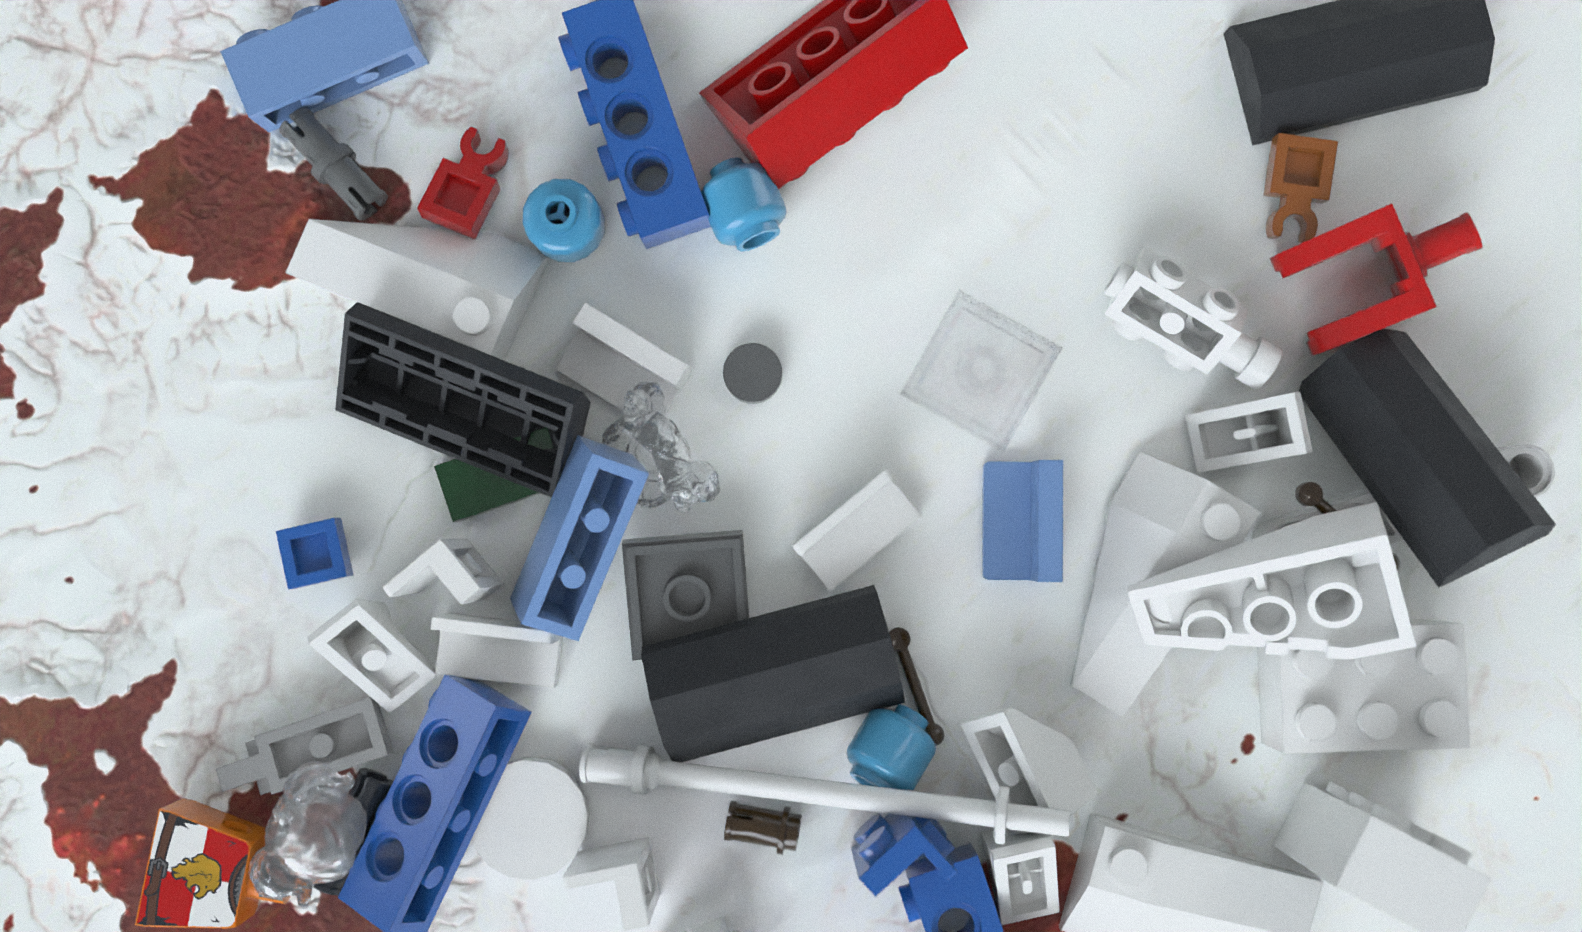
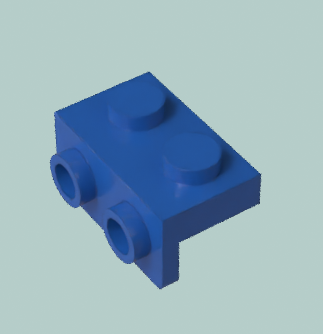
[851,813,957,897]

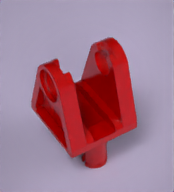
[1269,203,1483,356]

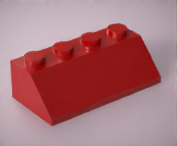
[699,0,968,190]

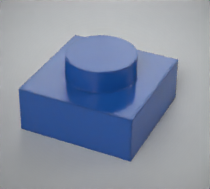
[275,518,354,590]

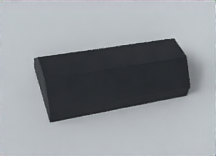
[1223,0,1495,146]
[335,302,591,498]
[1298,328,1556,588]
[641,585,905,762]

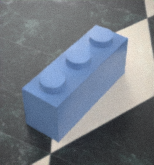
[220,0,429,132]
[510,435,649,641]

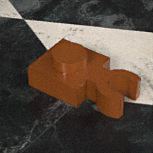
[1263,133,1338,243]

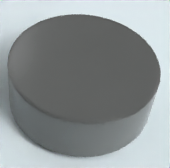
[723,343,782,404]

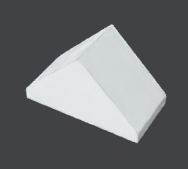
[1185,391,1313,473]
[980,829,1059,925]

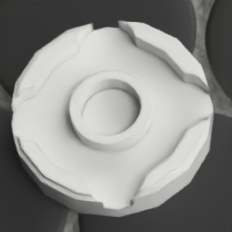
[472,757,590,880]

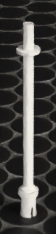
[579,743,1070,845]

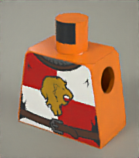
[135,798,297,928]

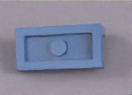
[982,460,1063,582]

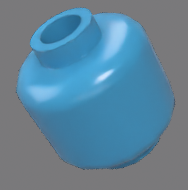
[701,157,787,252]
[522,179,605,263]
[846,704,936,791]

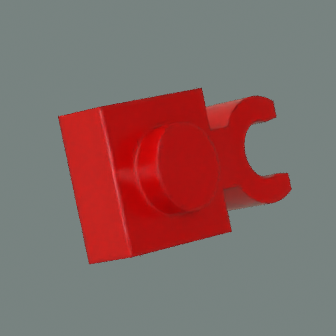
[417,127,509,239]

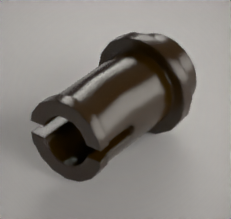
[724,801,802,855]

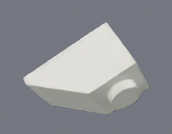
[961,707,1098,835]

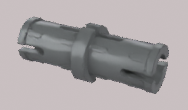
[279,107,388,220]

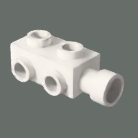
[1103,248,1283,390]

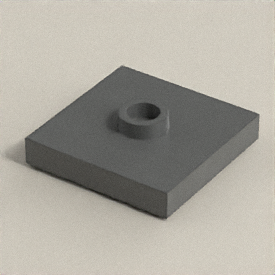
[622,530,749,661]

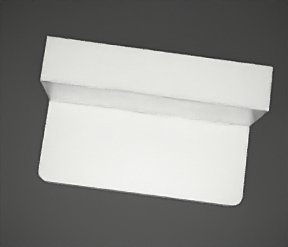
[556,302,692,429]
[792,468,922,592]
[382,539,504,605]
[431,613,563,688]
[562,837,660,931]

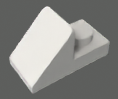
[307,598,437,713]

